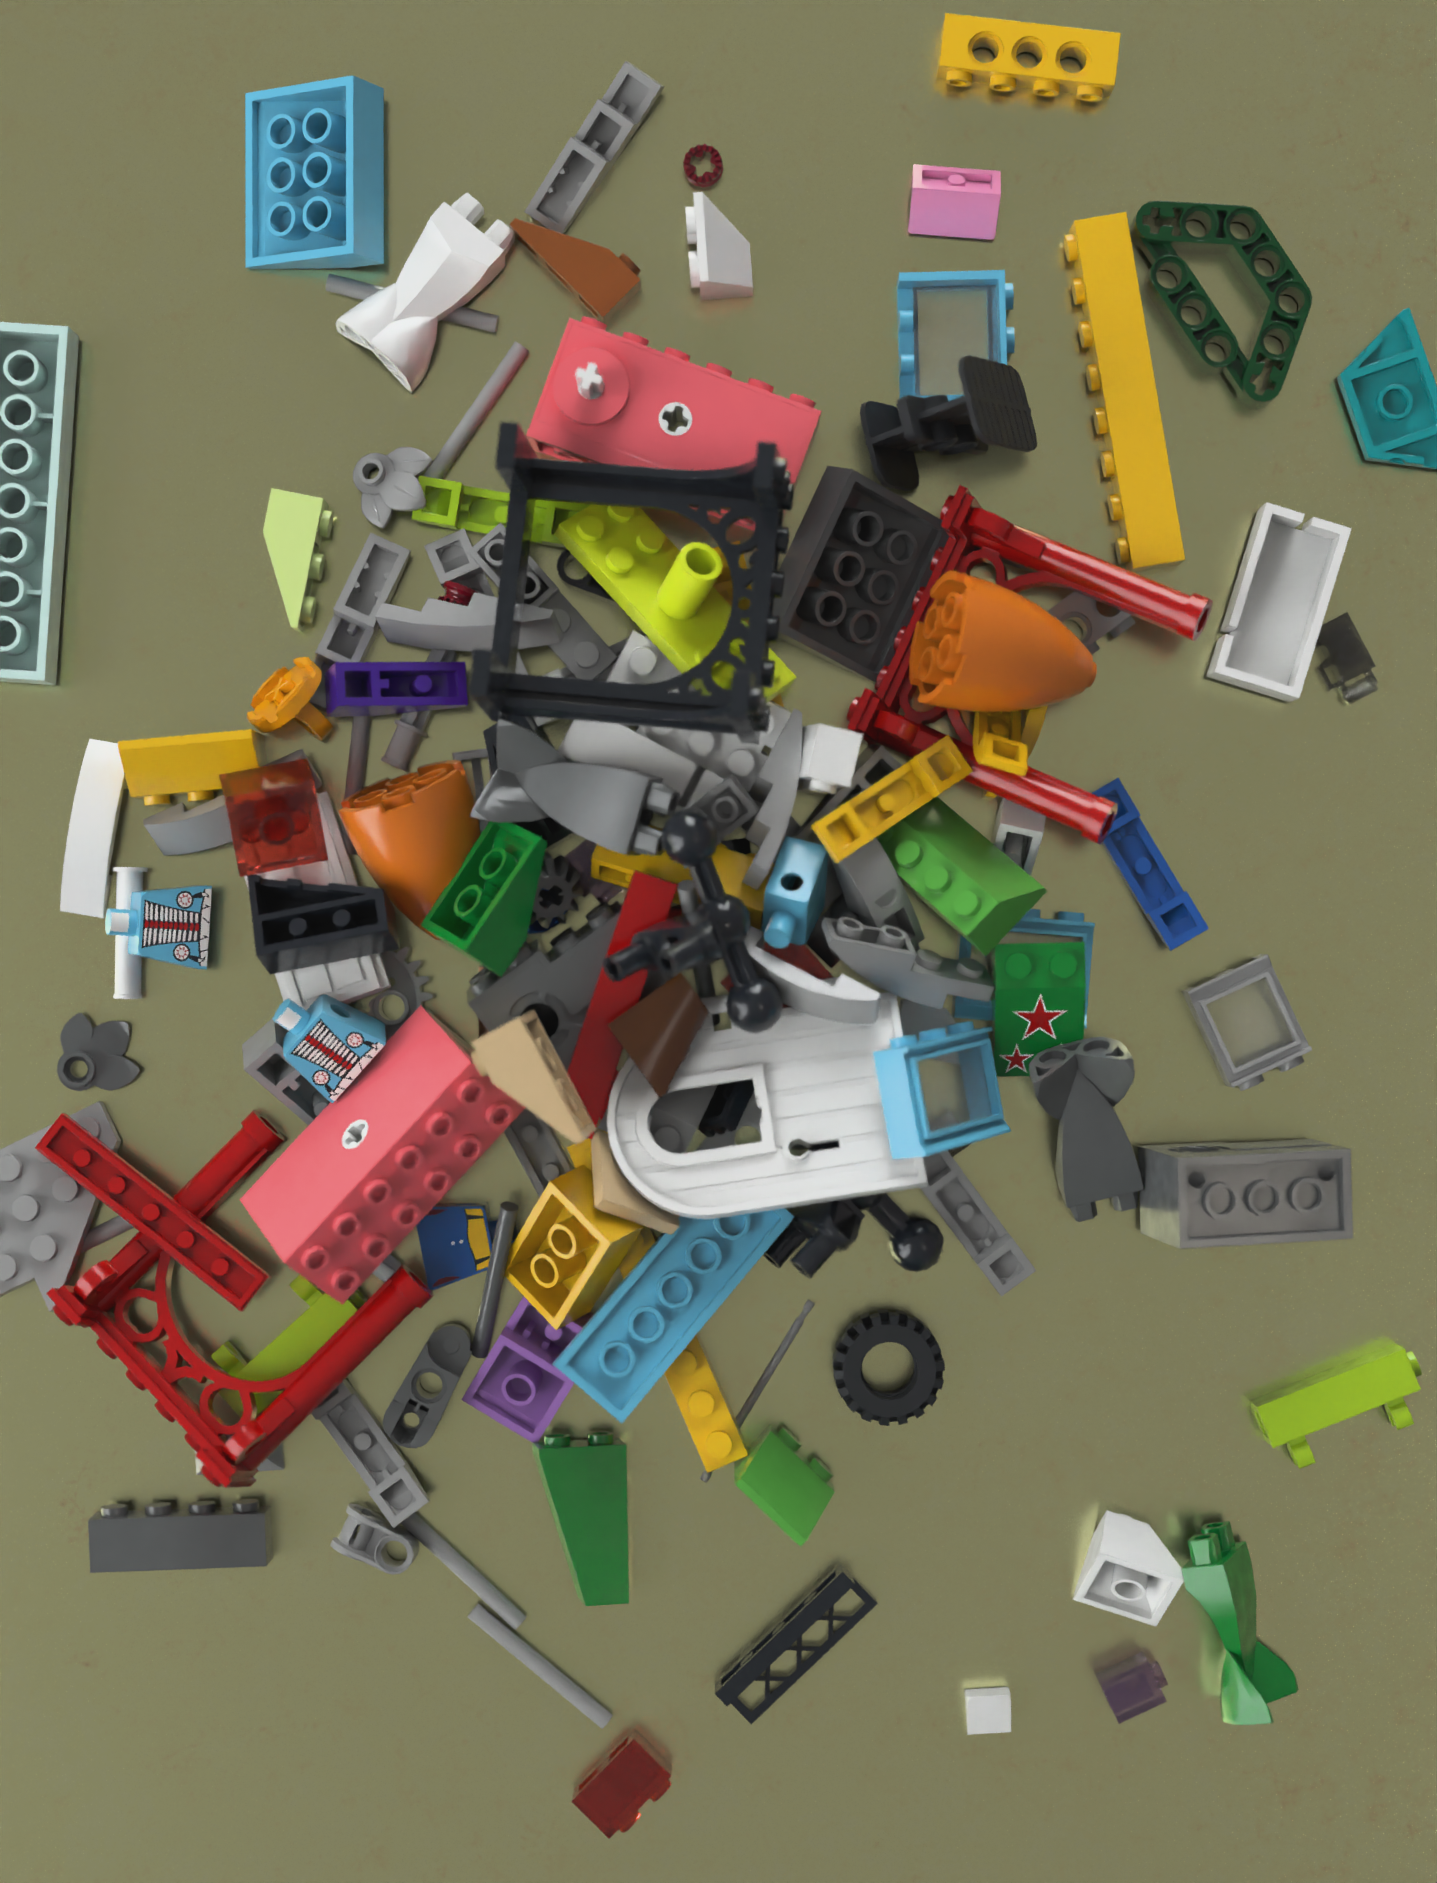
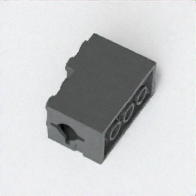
[466,900,674,1071]
[1138,1139,1353,1249]

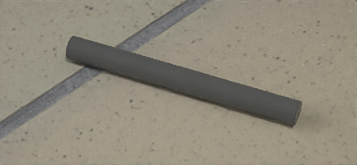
[471,1202,518,1358]

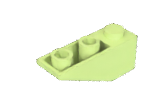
[263,488,333,633]

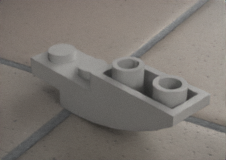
[467,523,618,680]
[829,837,925,952]
[821,917,994,1009]

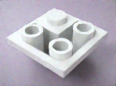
[685,192,753,300]

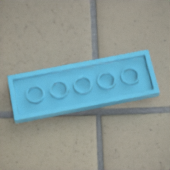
[553,1208,794,1423]

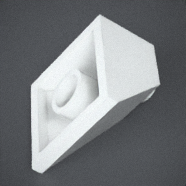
[1073,1510,1184,1627]

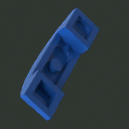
[1092,778,1209,951]

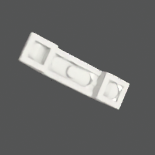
[60,739,128,918]

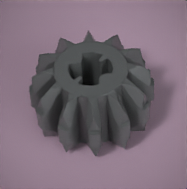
[530,852,584,929]

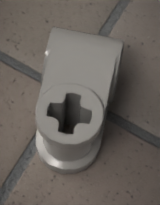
[330,1503,419,1575]

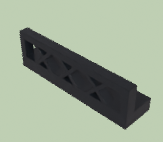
[715,1564,878,1724]

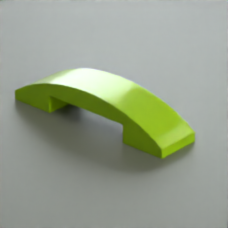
[411,476,591,547]

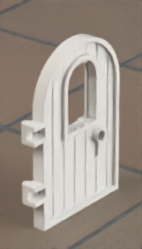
[607,977,927,1219]

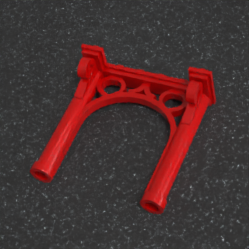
[846,485,1213,845]
[46,1110,434,1488]

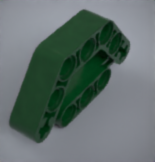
[1130,201,1312,410]

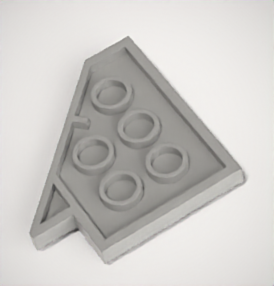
[0,1101,121,1312]

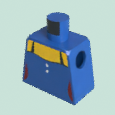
[416,1202,519,1290]

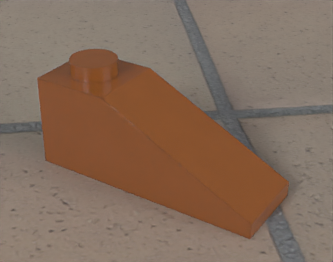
[509,218,642,324]

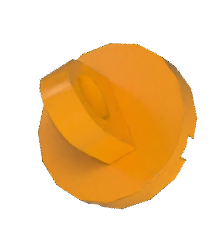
[247,657,333,741]

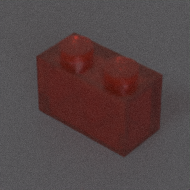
[571,1728,672,1839]

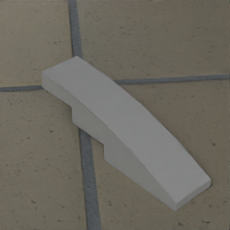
[524,61,664,234]
[309,532,411,718]
[375,592,564,652]
[742,708,802,890]

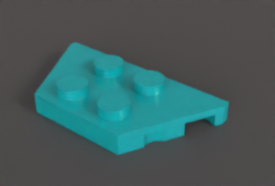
[1337,307,1437,470]

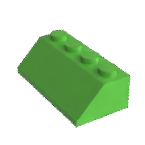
[876,796,1047,956]

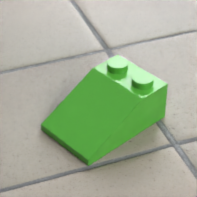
[734,1424,835,1547]

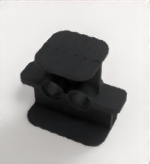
[860,355,1037,491]

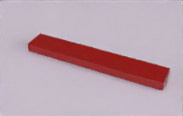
[549,869,678,1139]
[35,1113,271,1312]

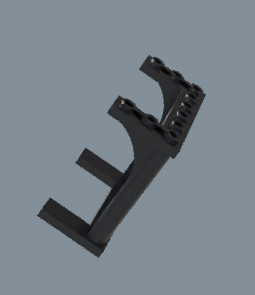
[468,422,794,744]

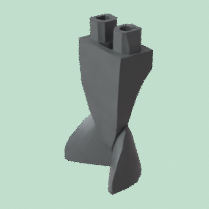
[470,718,680,855]
[1029,1037,1144,1222]

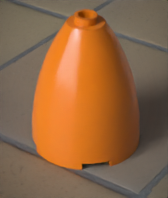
[909,571,1097,712]
[338,760,481,944]

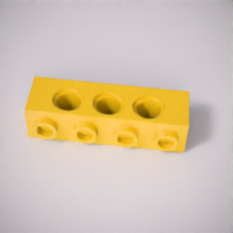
[936,13,1121,102]

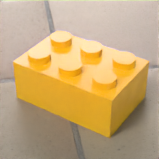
[504,1164,644,1330]

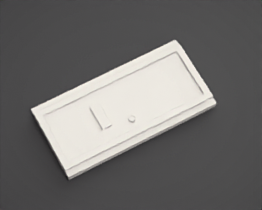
[233,791,391,1010]

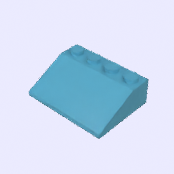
[245,75,384,269]

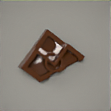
[608,972,710,1098]

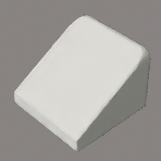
[965,1687,1011,1735]

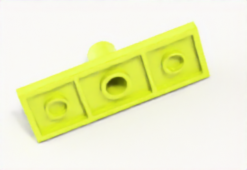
[554,504,797,703]

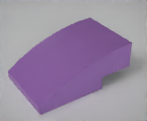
[461,1296,594,1442]

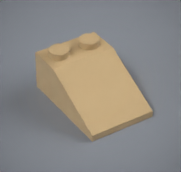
[471,1010,596,1144]

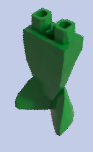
[1181,1521,1299,1725]

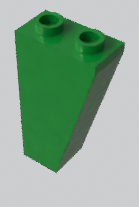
[532,1431,629,1606]

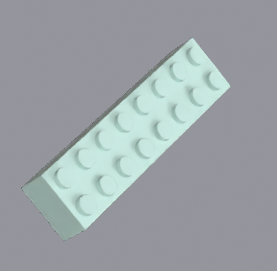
[0,322,79,685]

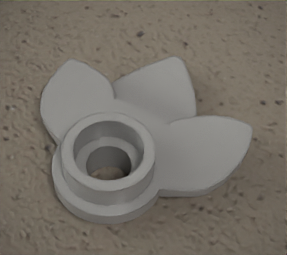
[353,447,433,528]

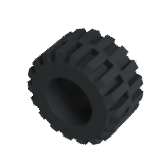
[832,1309,945,1426]

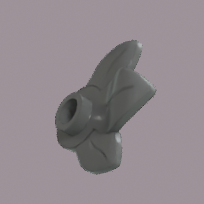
[57,1013,140,1091]

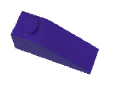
[324,662,468,717]

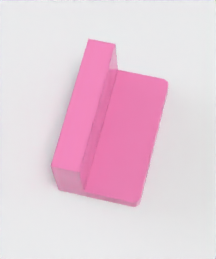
[908,164,1001,240]

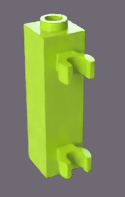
[211,1275,367,1418]
[1250,1343,1422,1469]

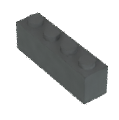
[88,1499,273,1573]

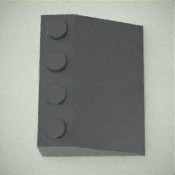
[773,466,949,683]

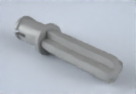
[381,649,457,772]

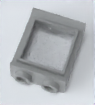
[1181,954,1312,1091]

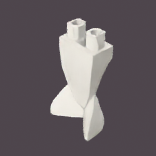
[335,193,515,393]

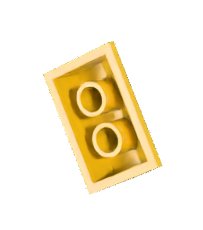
[118,729,267,806]

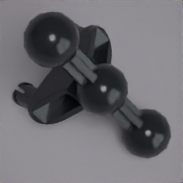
[603,809,783,1033]
[763,1141,944,1279]

